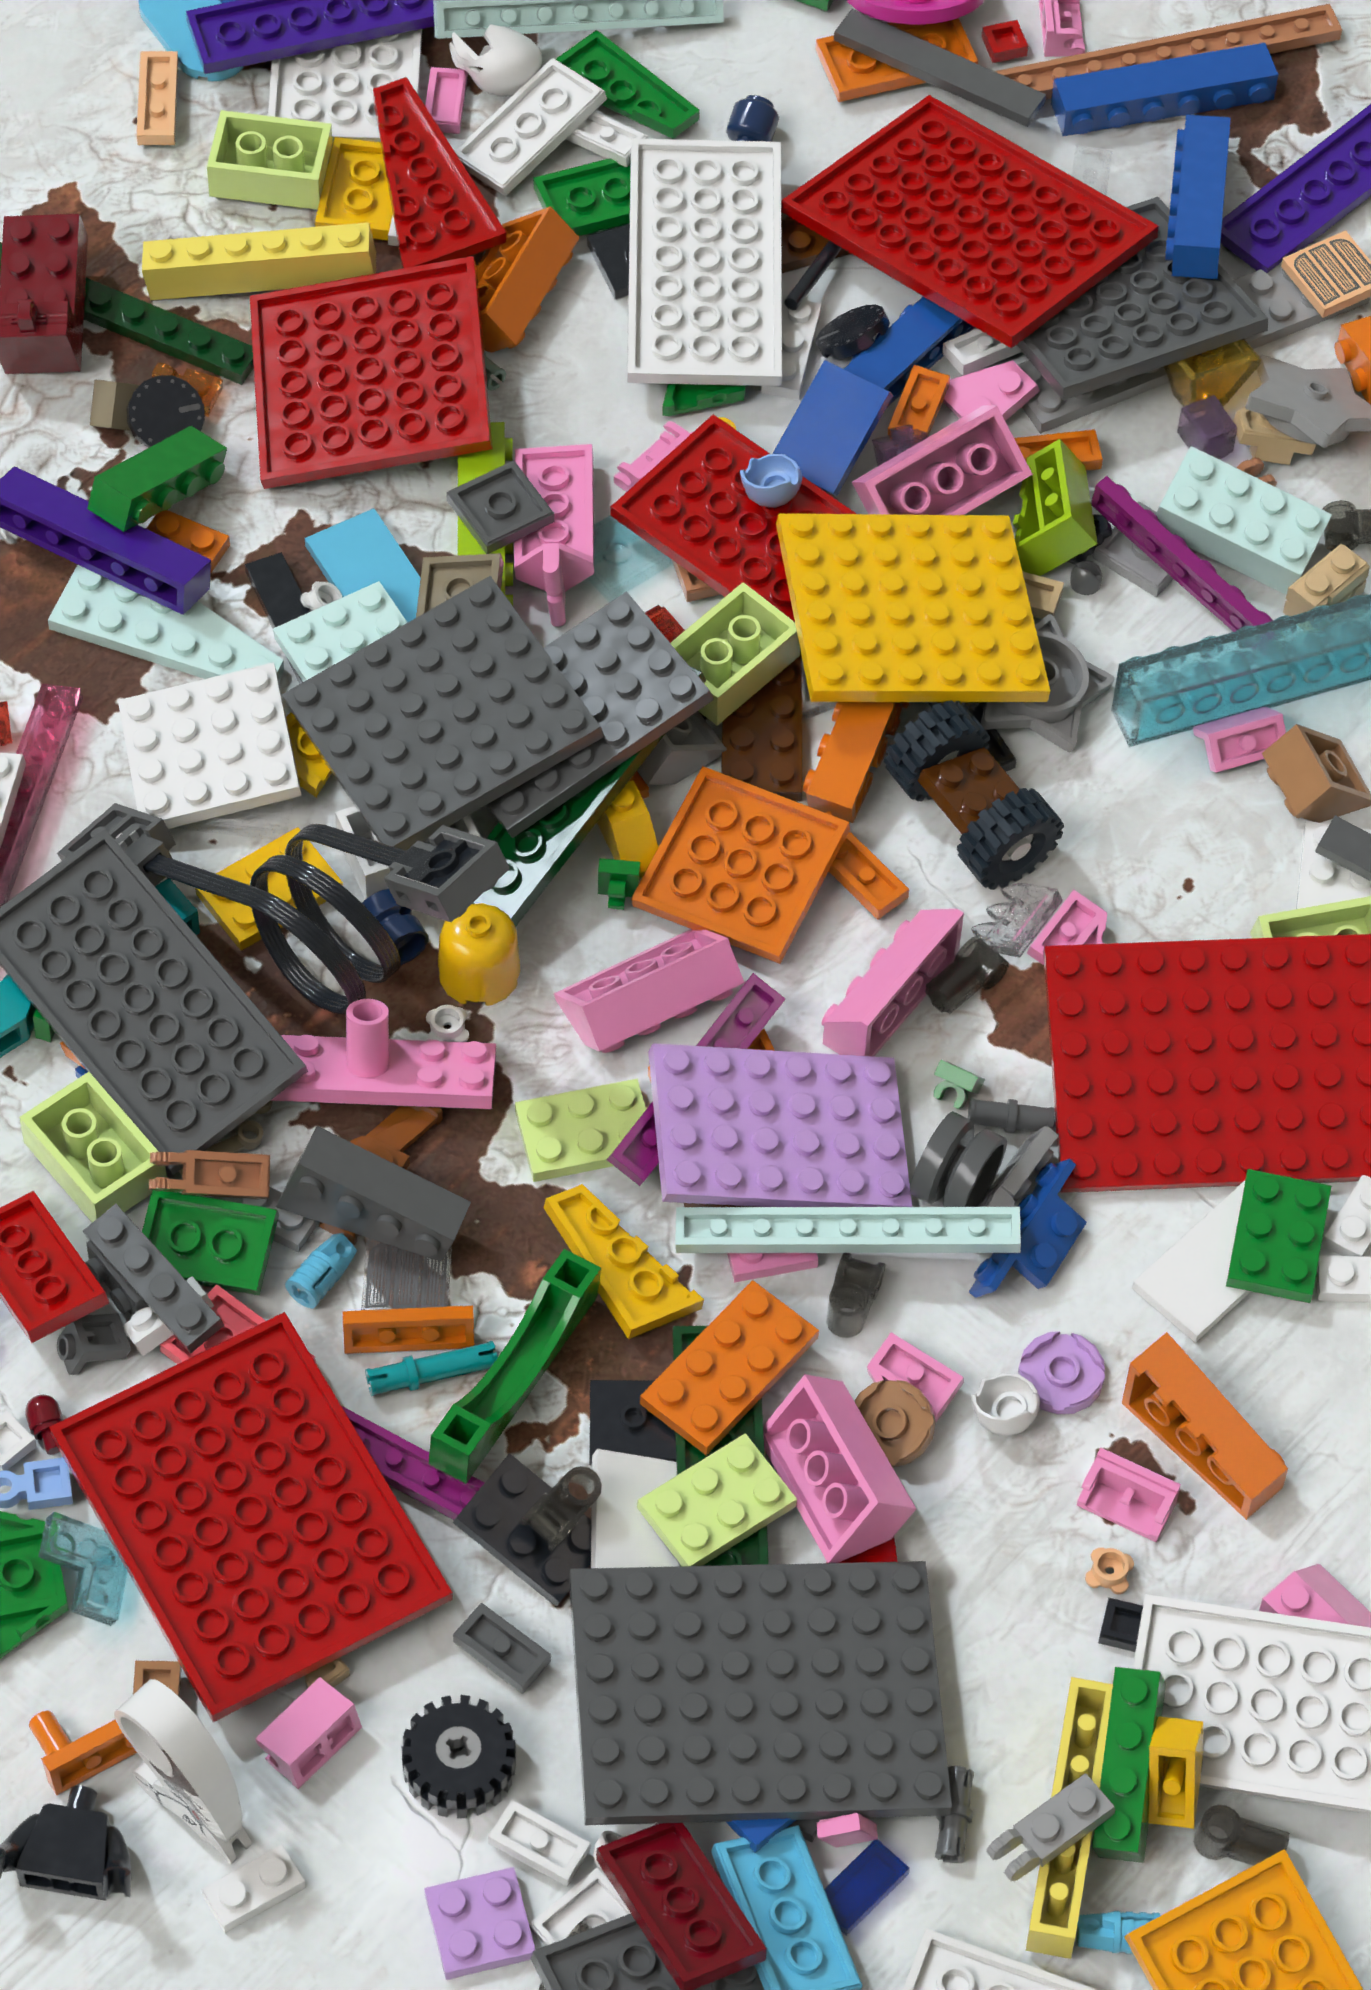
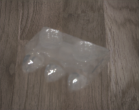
[971,883,1063,958]

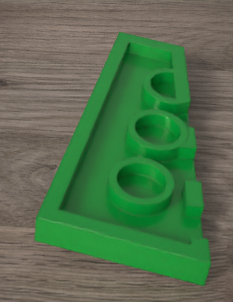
[555,30,700,139]

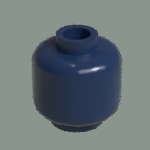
[726,95,779,142]

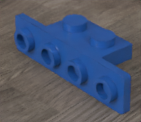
[969,1159,1087,1298]

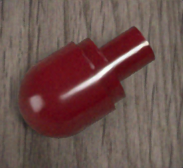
[25,1394,64,1455]

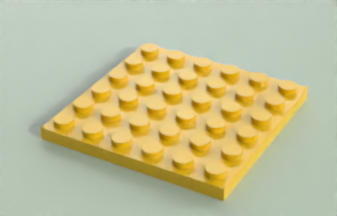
[776,514,1050,702]

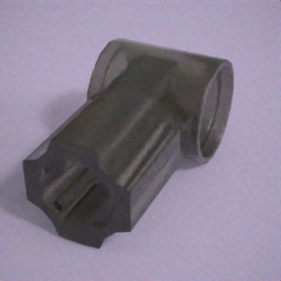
[1322,500,1371,551]
[925,936,1009,1014]
[1194,1805,1290,1866]

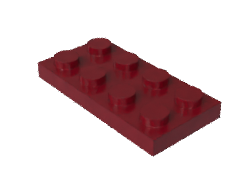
[596,1823,767,1990]

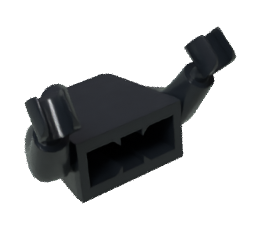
[0,1786,132,1901]

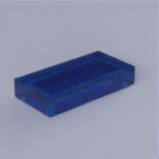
[824,1839,910,1936]

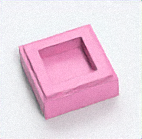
[816,1813,878,1848]

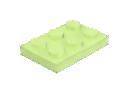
[515,1078,646,1182]
[637,1433,797,1566]

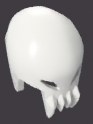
[449,24,543,96]

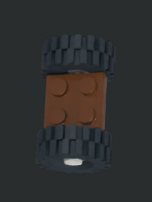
[884,700,1064,890]

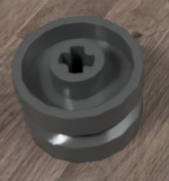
[910,1111,1007,1207]

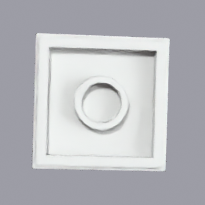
[529,1866,630,1946]

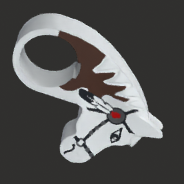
[114,1679,252,1864]

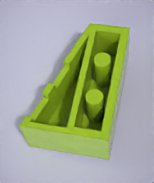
[1012,439,1098,576]

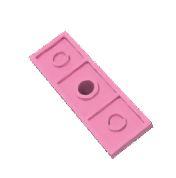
[270,999,496,1109]

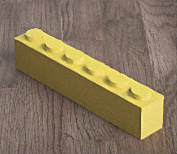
[142,222,376,300]
[1025,1677,1113,1959]

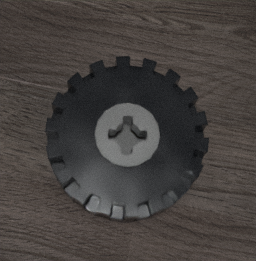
[401,1695,516,1819]

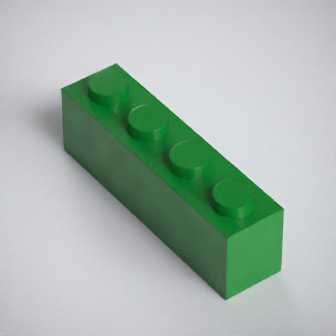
[87,426,227,532]
[1092,1667,1166,1863]

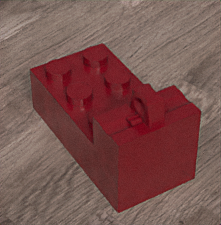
[0,214,88,374]

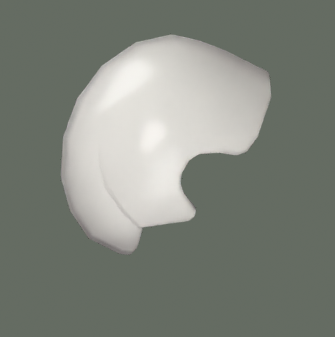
[971,1373,1040,1436]

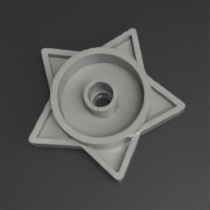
[1245,355,1371,448]
[981,614,1115,752]

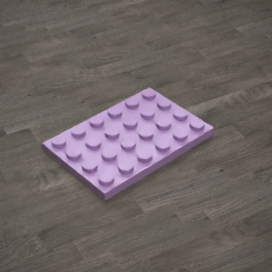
[648,1043,912,1207]

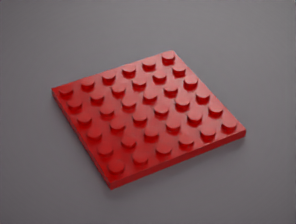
[250,256,493,489]

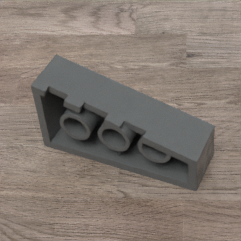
[276,1126,471,1262]

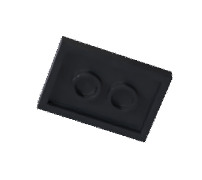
[453,1453,592,1607]

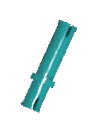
[365,1341,498,1397]

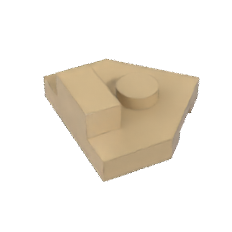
[1233,407,1316,465]

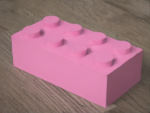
[852,405,1033,515]

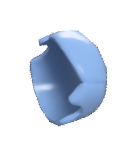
[740,454,802,508]

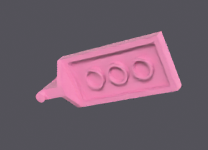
[514,444,594,627]

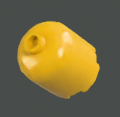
[438,903,521,1006]

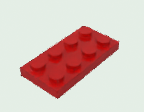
[0,1190,109,1343]

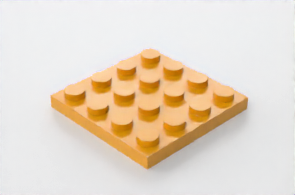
[1124,1849,1363,1990]

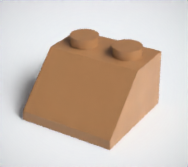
[1261,724,1371,823]

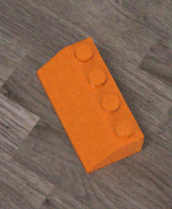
[477,206,580,353]

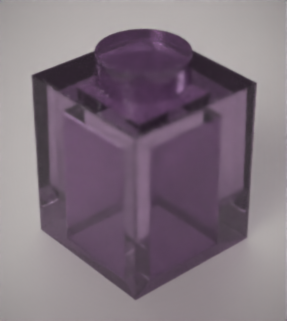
[1177,395,1237,460]

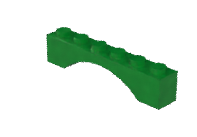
[428,1249,601,1484]

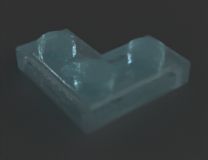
[39,1512,128,1626]

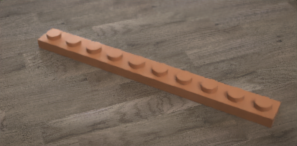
[994,3,1342,100]

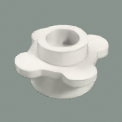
[300,581,342,611]
[426,1005,469,1042]

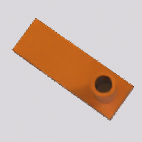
[29,1711,137,1796]

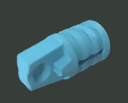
[285,1233,357,1309]
[1077,1911,1160,1954]

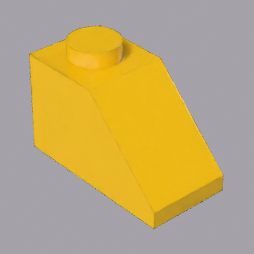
[597,780,659,878]
[1148,1716,1203,1829]

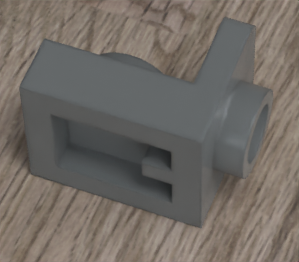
[57,1313,131,1375]

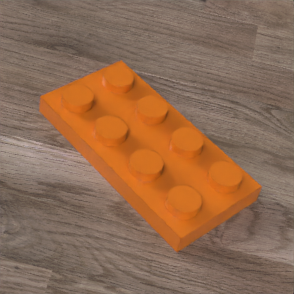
[815,18,978,102]
[640,1280,819,1456]

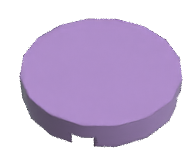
[1018,1331,1105,1414]

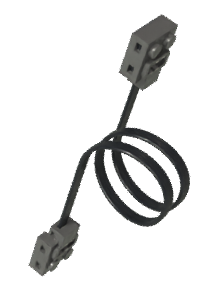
[57,803,510,1014]

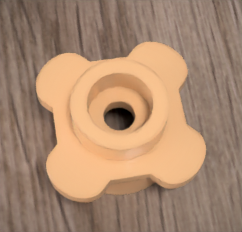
[1085,1547,1134,1594]

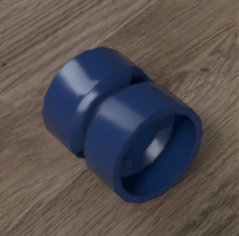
[362,889,429,966]

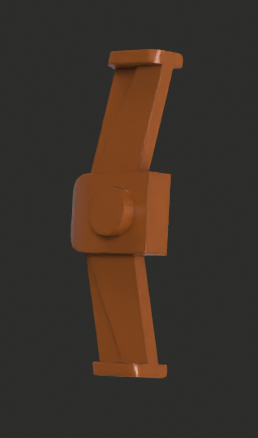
[318,1106,443,1245]

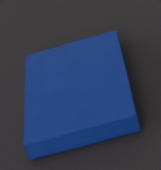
[772,360,893,497]

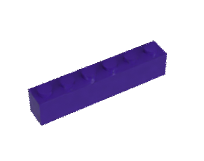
[0,466,211,615]

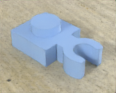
[0,1457,73,1510]

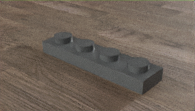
[83,1204,224,1353]

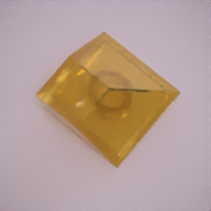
[1164,339,1261,416]

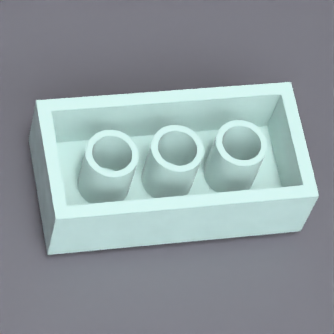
[1156,446,1332,595]

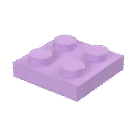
[424,1867,535,1980]

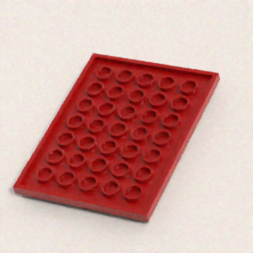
[781,95,1159,349]
[1043,934,1371,1193]
[49,1312,453,1722]

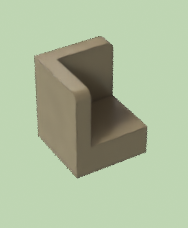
[90,379,140,431]

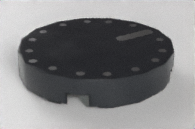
[815,304,890,359]
[127,375,205,448]

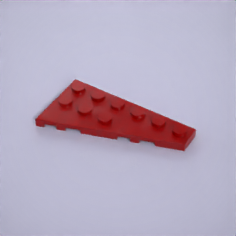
[373,77,507,269]

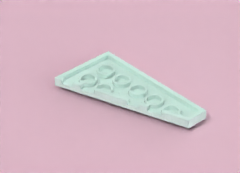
[48,565,284,679]

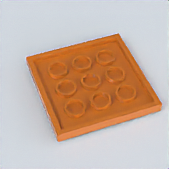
[631,766,850,964]

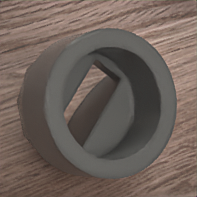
[1070,560,1102,595]

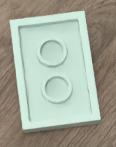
[273,581,408,682]

